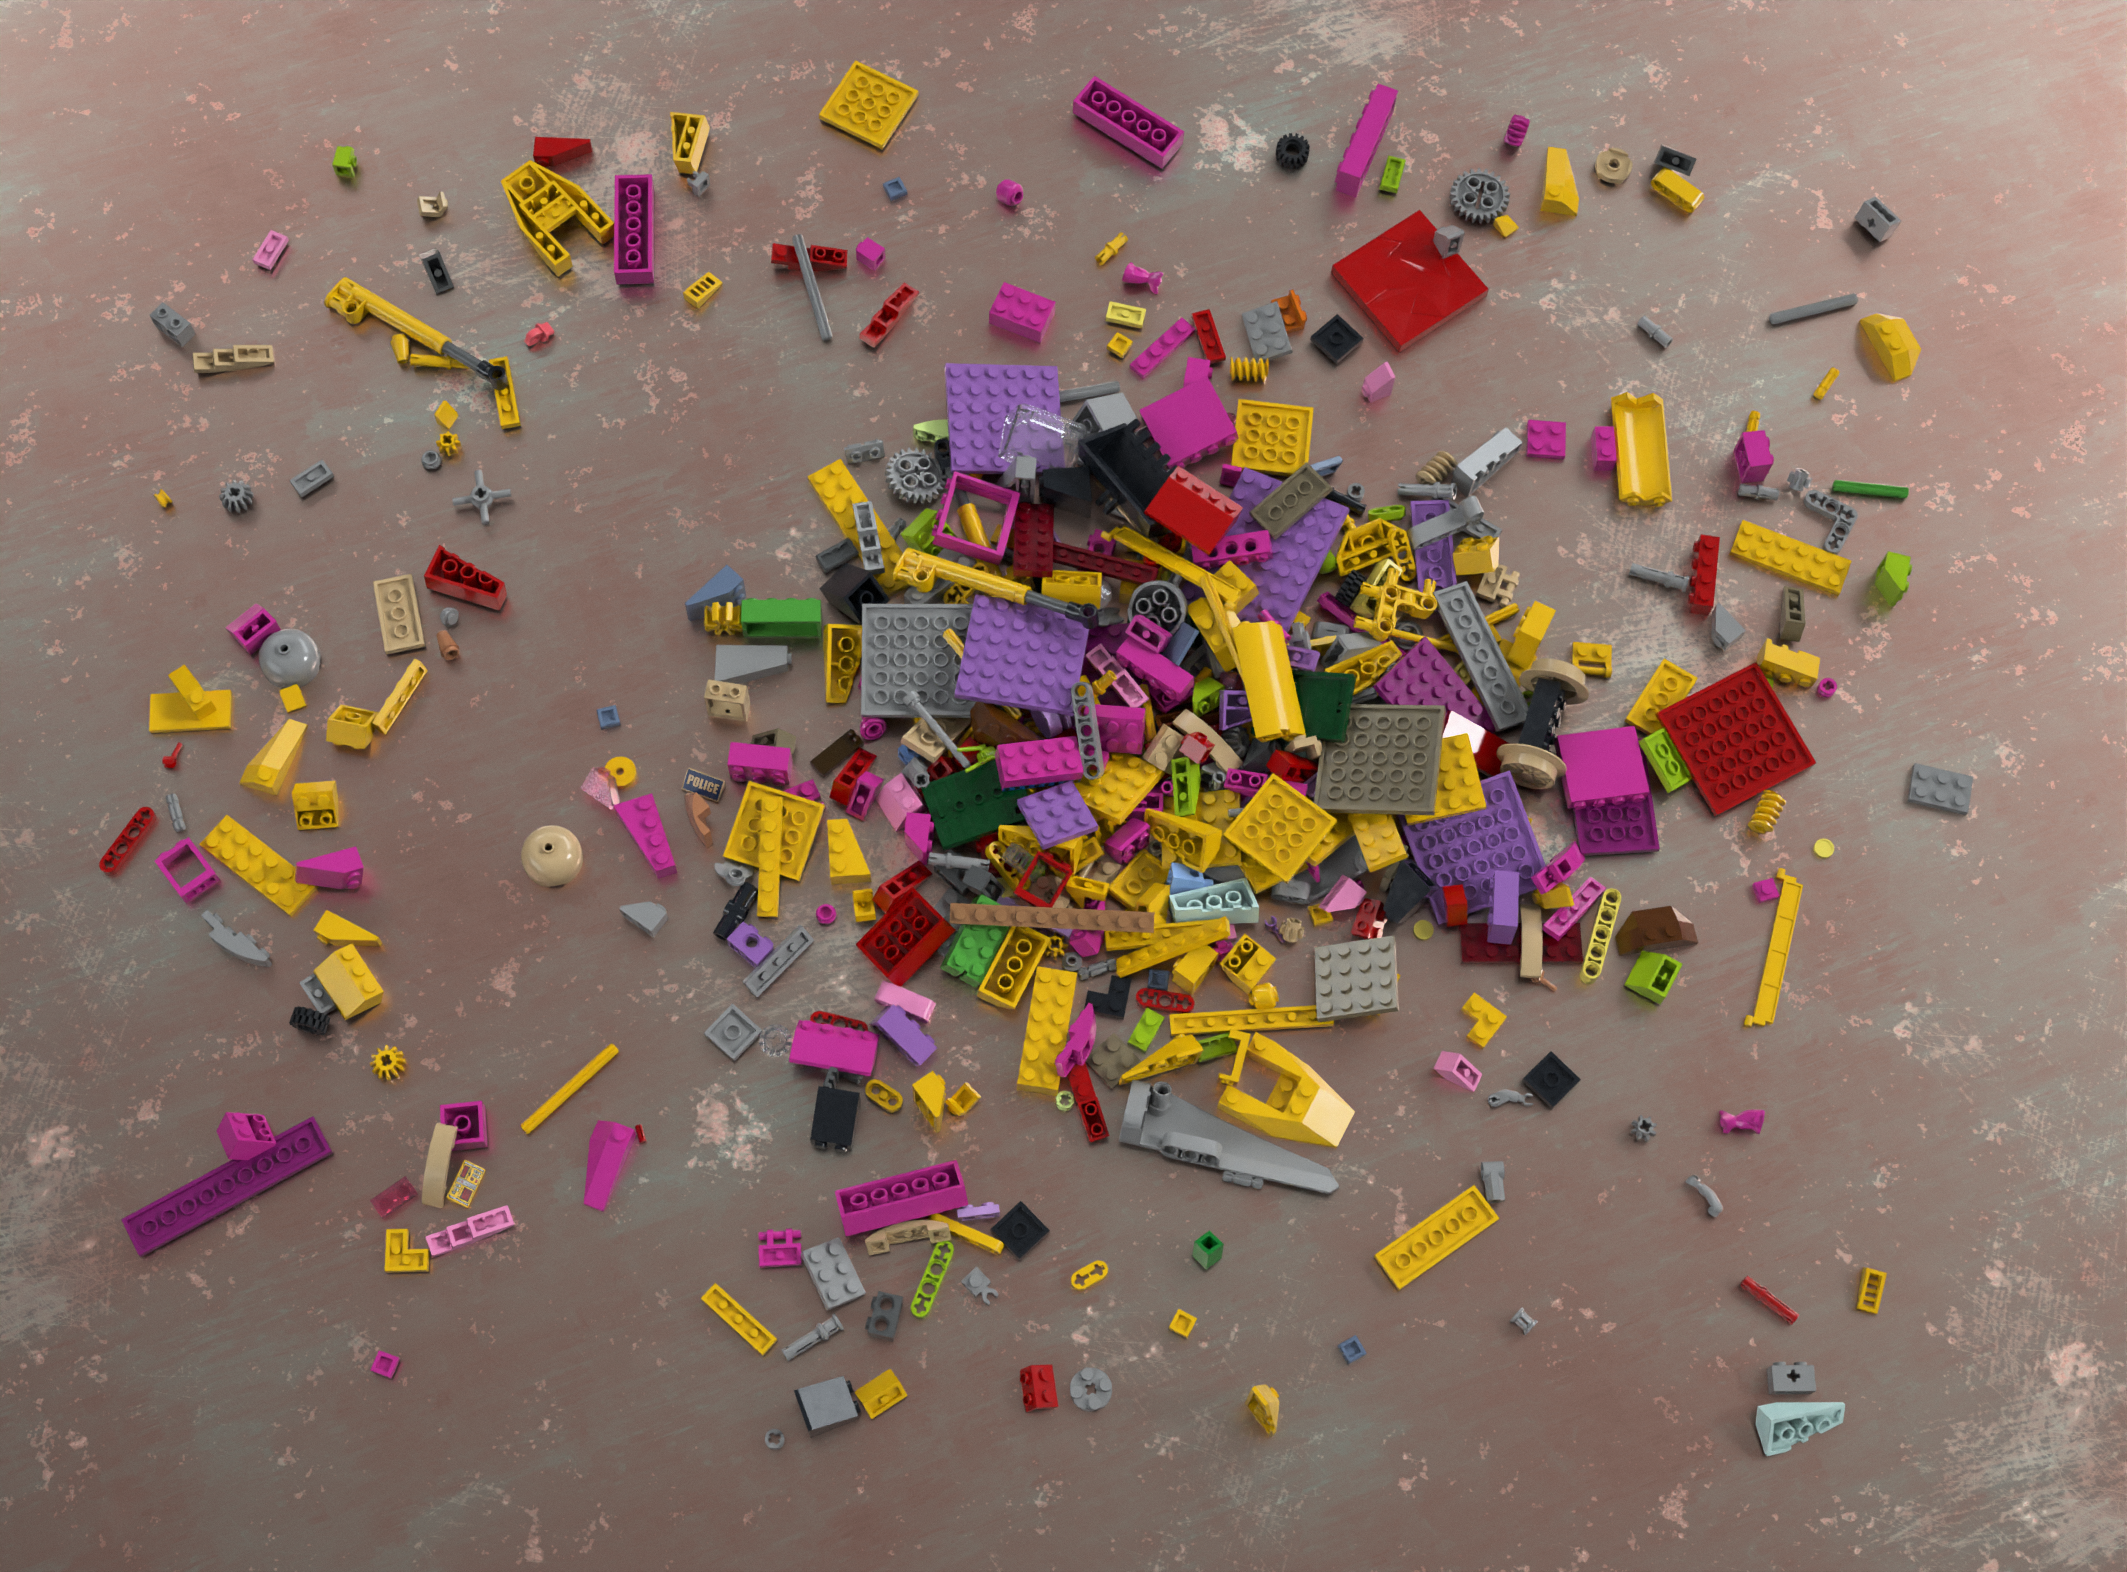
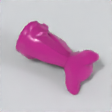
[1122,262,1163,294]
[1719,1109,1765,1134]

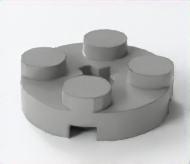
[1070,1367,1112,1412]

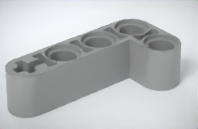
[1406,495,1484,550]

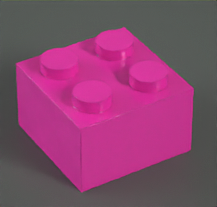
[1734,430,1774,484]
[440,1101,488,1151]

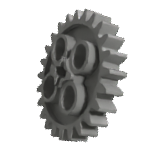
[1450,168,1510,224]
[884,448,947,504]

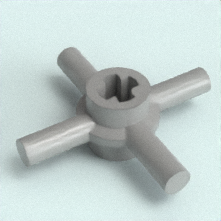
[452,470,511,525]

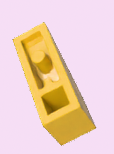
[168,664,217,720]
[313,910,382,947]

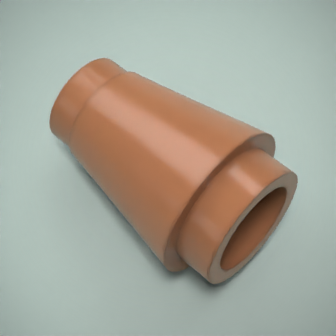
[436,630,459,660]

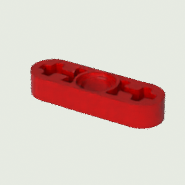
[1143,532,1182,569]
[1136,988,1195,1014]
[810,1011,868,1031]

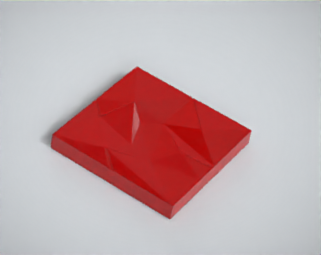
[1331,210,1489,353]

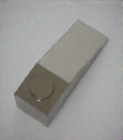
[1780,586,1806,642]

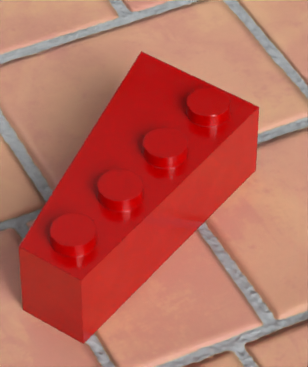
[424,545,507,611]

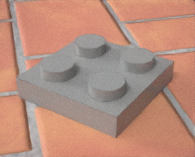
[704,1003,762,1061]

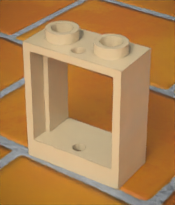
[704,679,751,722]

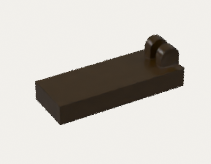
[810,729,864,778]

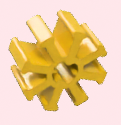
[704,602,743,635]

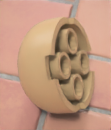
[521,825,583,887]

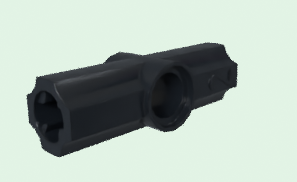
[713,882,758,942]

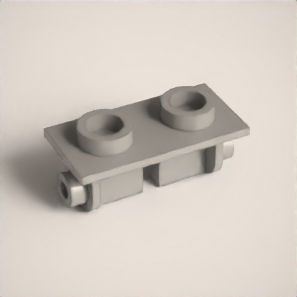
[844,439,885,464]

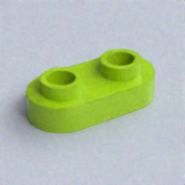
[1368,505,1406,521]

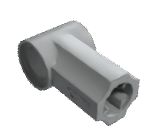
[902,756,930,788]
[1481,1161,1505,1203]

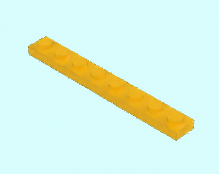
[1169,1005,1334,1036]

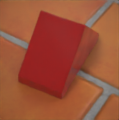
[1442,884,1468,927]

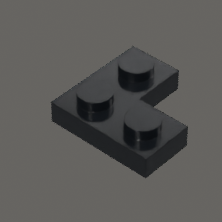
[1084,975,1132,1020]

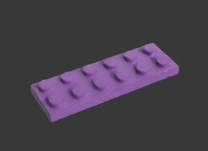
[1410,500,1457,612]

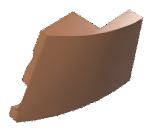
[684,792,713,849]

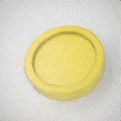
[1813,838,1834,859]
[1413,920,1434,940]

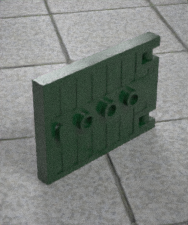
[1251,670,1356,743]
[921,759,1028,851]

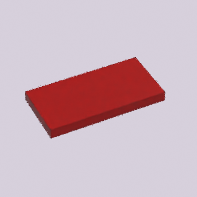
[1443,710,1510,777]

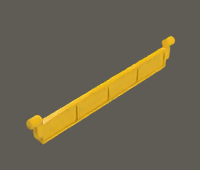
[1101,525,1241,611]
[1744,868,1803,1028]

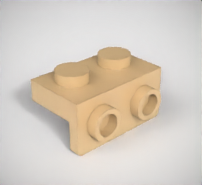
[1285,735,1322,761]

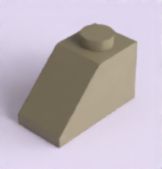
[751,728,796,755]

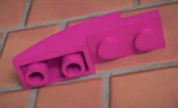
[1224,768,1308,798]
[1531,841,1585,895]
[1055,1003,1097,1078]

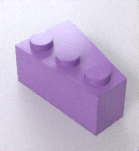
[1219,690,1252,730]
[1487,870,1519,945]
[869,1004,937,1066]

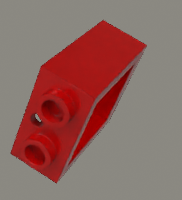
[1013,850,1073,908]

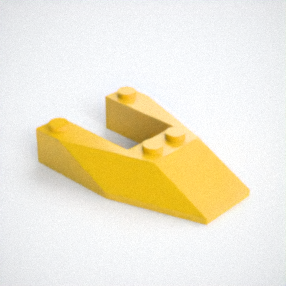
[501,160,614,277]
[1217,1032,1355,1148]

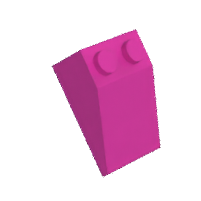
[295,846,364,889]

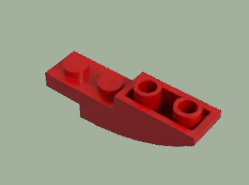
[771,243,848,271]
[1067,1063,1109,1142]

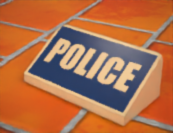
[681,768,726,803]

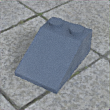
[685,565,746,621]
[1160,619,1199,666]

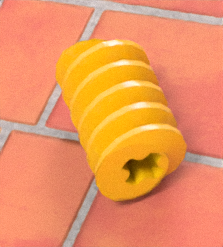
[1230,357,1269,382]
[1748,790,1786,834]

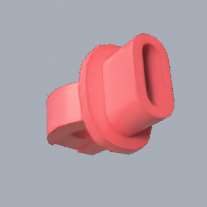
[524,322,554,347]

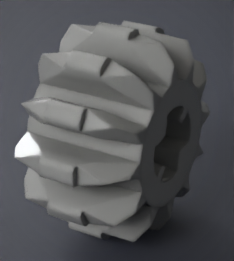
[219,479,254,513]
[1221,725,1251,758]

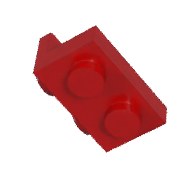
[1351,898,1388,940]
[1020,1364,1058,1412]

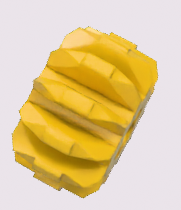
[370,1045,406,1081]

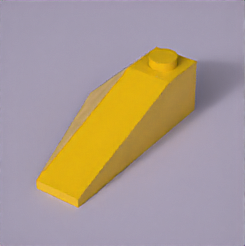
[1540,146,1579,216]
[823,624,862,703]
[1144,808,1222,873]
[998,825,1083,876]

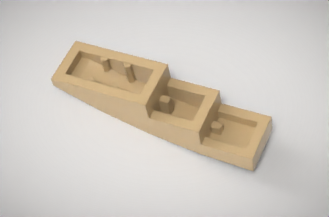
[192,345,274,373]

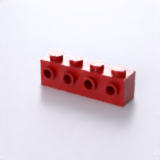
[1688,534,1720,616]

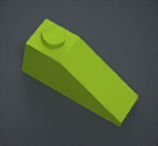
[1171,757,1201,817]

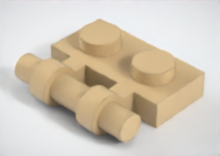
[1476,563,1520,607]

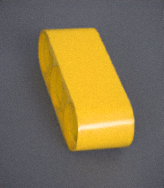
[1651,167,1705,213]

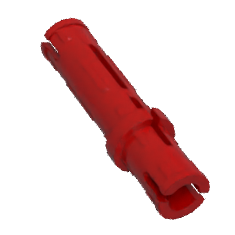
[1739,1275,1799,1325]

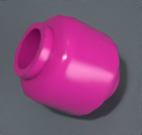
[996,179,1024,206]

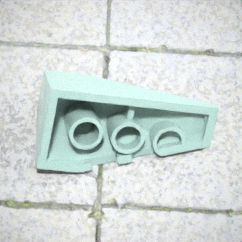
[1756,1402,1845,1456]

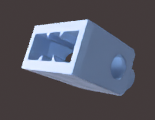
[1165,862,1213,903]

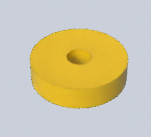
[604,756,637,789]

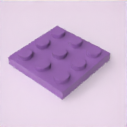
[1017,781,1098,850]

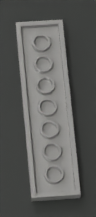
[1433,581,1529,732]

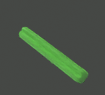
[1832,480,1909,498]

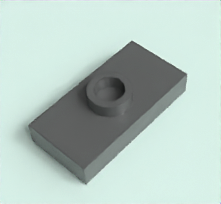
[815,537,859,573]

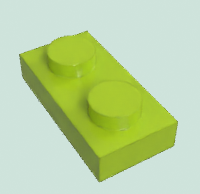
[1127,1008,1165,1053]

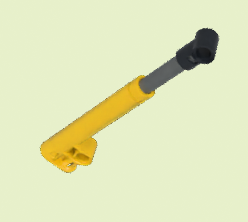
[324,277,508,390]
[934,438,1025,598]
[893,548,1099,629]

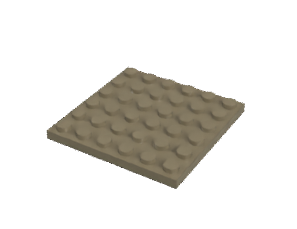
[1314,704,1446,815]

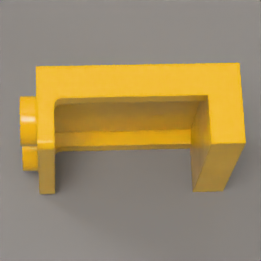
[1218,1029,1251,1086]

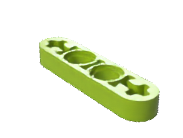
[911,1241,954,1319]

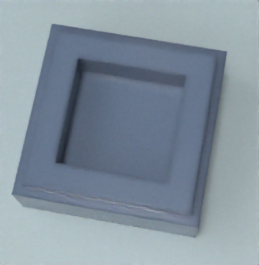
[883,177,907,201]
[596,705,621,730]
[1147,969,1170,991]
[1337,1335,1367,1365]

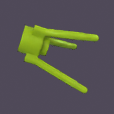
[957,744,996,773]

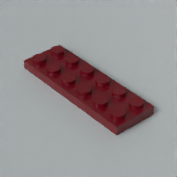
[1013,502,1054,578]
[1459,923,1583,964]

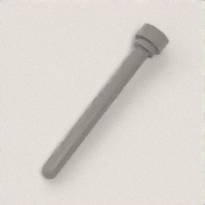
[903,690,971,769]

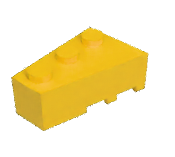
[670,112,710,174]
[1506,601,1556,669]
[1757,638,1820,687]

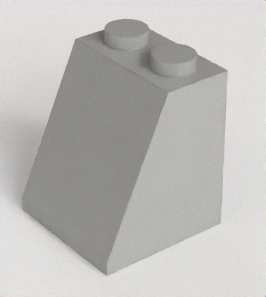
[1071,392,1138,440]

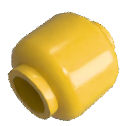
[1248,983,1279,1010]

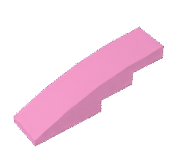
[1085,643,1149,707]
[425,1205,514,1258]

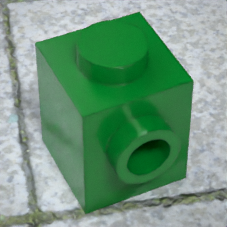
[1192,1230,1224,1269]

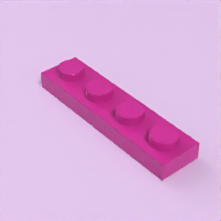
[1130,317,1195,379]
[1542,877,1606,941]

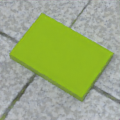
[1638,727,1693,793]

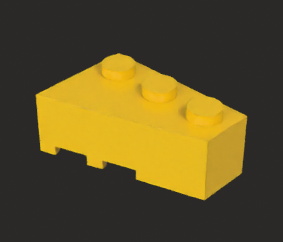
[827,819,872,885]

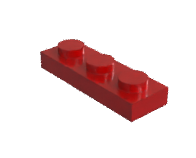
[1191,309,1226,364]

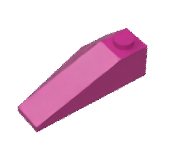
[584,1120,637,1211]

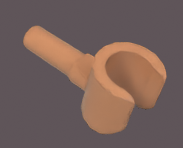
[1531,970,1557,992]

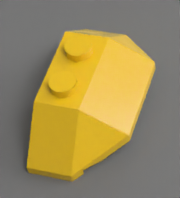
[1859,313,1921,382]
[1335,518,1406,576]
[1188,597,1240,673]

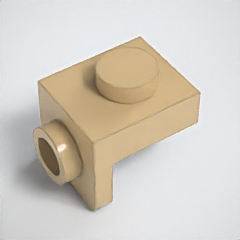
[417,192,448,217]

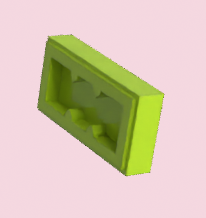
[1379,155,1406,194]
[1198,1032,1238,1063]

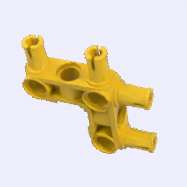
[1353,568,1437,642]

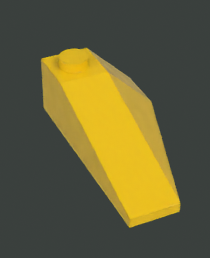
[1324,640,1402,695]
[239,719,308,796]
[1119,1034,1203,1085]
[1245,1384,1280,1437]

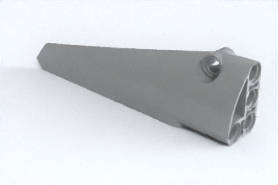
[1119,1079,1339,1194]

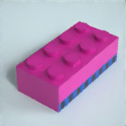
[995,736,1084,791]

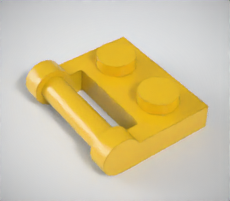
[1571,642,1612,678]

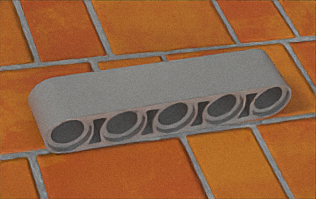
[1071,682,1104,779]

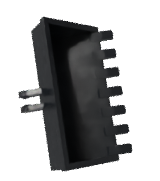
[1078,419,1178,539]

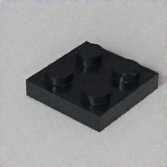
[1310,314,1364,364]
[1522,1051,1581,1109]
[990,1201,1050,1261]

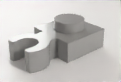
[961,1267,998,1306]

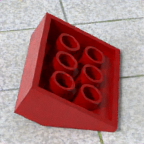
[1144,466,1243,555]
[855,887,956,987]

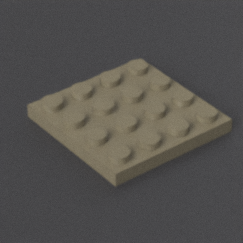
[1315,935,1399,1022]

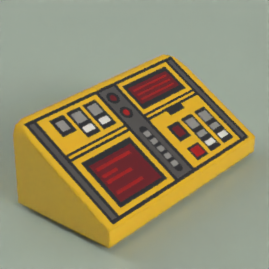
[447,1160,486,1208]

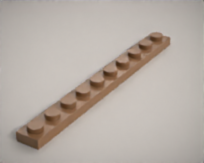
[949,903,1155,933]

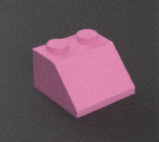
[875,773,928,832]

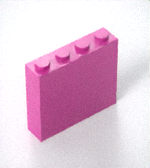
[1139,376,1239,469]
[1554,726,1649,810]

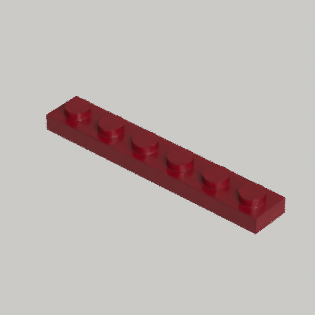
[1053,541,1159,585]

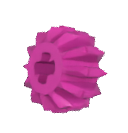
[1504,114,1530,147]

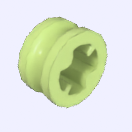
[1056,1091,1074,1111]

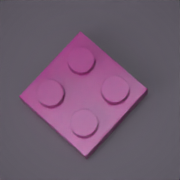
[1526,420,1566,460]

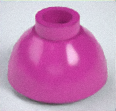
[860,717,887,740]

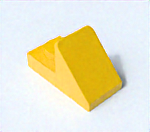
[1066,875,1110,909]

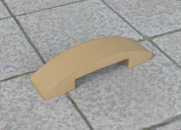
[1172,709,1243,775]
[1519,904,1543,978]
[422,1123,458,1208]
[865,1220,952,1255]

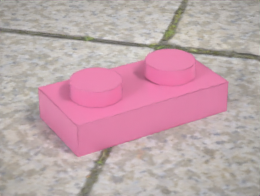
[252,230,289,270]

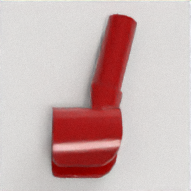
[162,742,183,768]

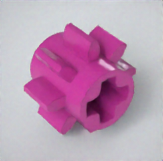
[1211,940,1233,963]

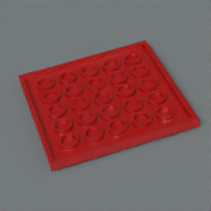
[1655,662,1816,817]

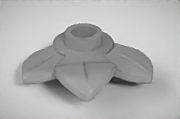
[1097,607,1124,627]
[714,858,754,886]

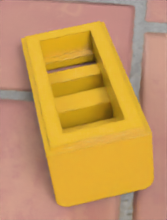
[683,272,723,309]
[1856,1267,1887,1314]

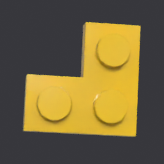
[1461,992,1507,1050]
[385,1229,429,1273]

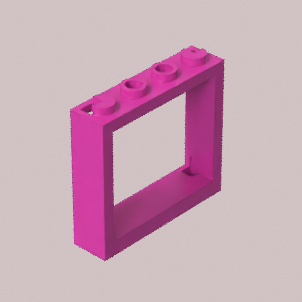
[931,471,1020,566]

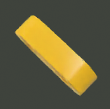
[1071,1260,1108,1291]

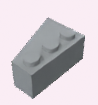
[997,455,1037,504]

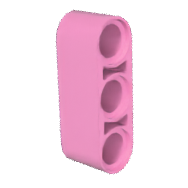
[874,981,936,1023]

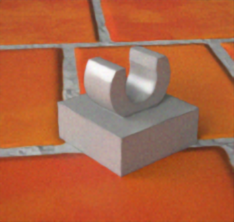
[687,171,710,197]

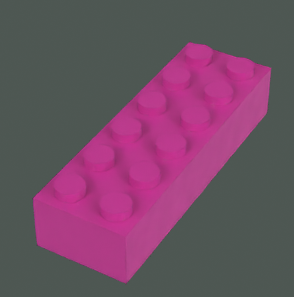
[1073,76,1184,169]
[1335,83,1398,198]
[614,174,654,284]
[835,1160,968,1236]

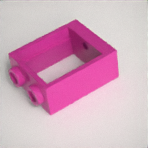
[155,837,220,903]

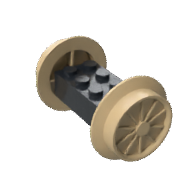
[1496,658,1589,789]

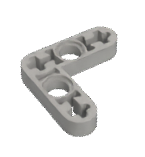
[1804,490,1858,555]

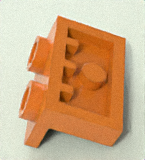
[1271,289,1307,334]

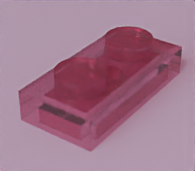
[370,1176,418,1219]

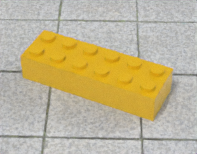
[1017,966,1077,1096]

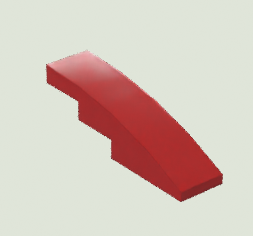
[859,283,919,348]

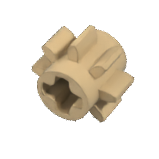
[1279,918,1305,942]

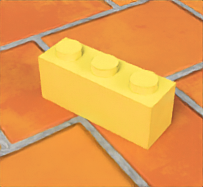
[1350,559,1403,619]

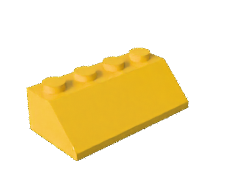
[977,926,1051,1009]

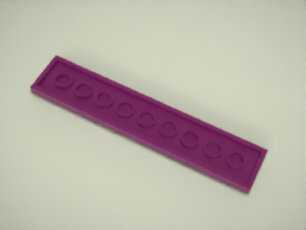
[121,1116,333,1257]

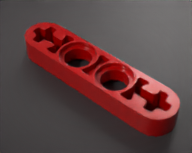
[99,807,157,876]

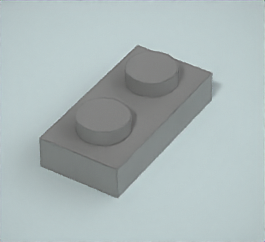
[290,460,334,497]
[299,973,337,1015]

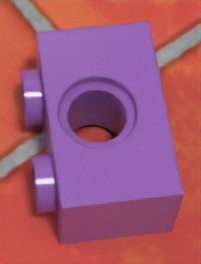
[727,922,774,968]

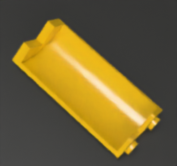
[1611,392,1672,507]
[1232,620,1306,743]

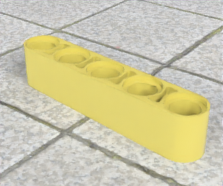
[1579,888,1621,984]

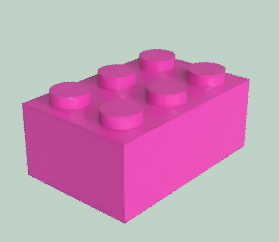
[989,282,1056,343]
[1083,704,1145,754]
[727,742,793,786]

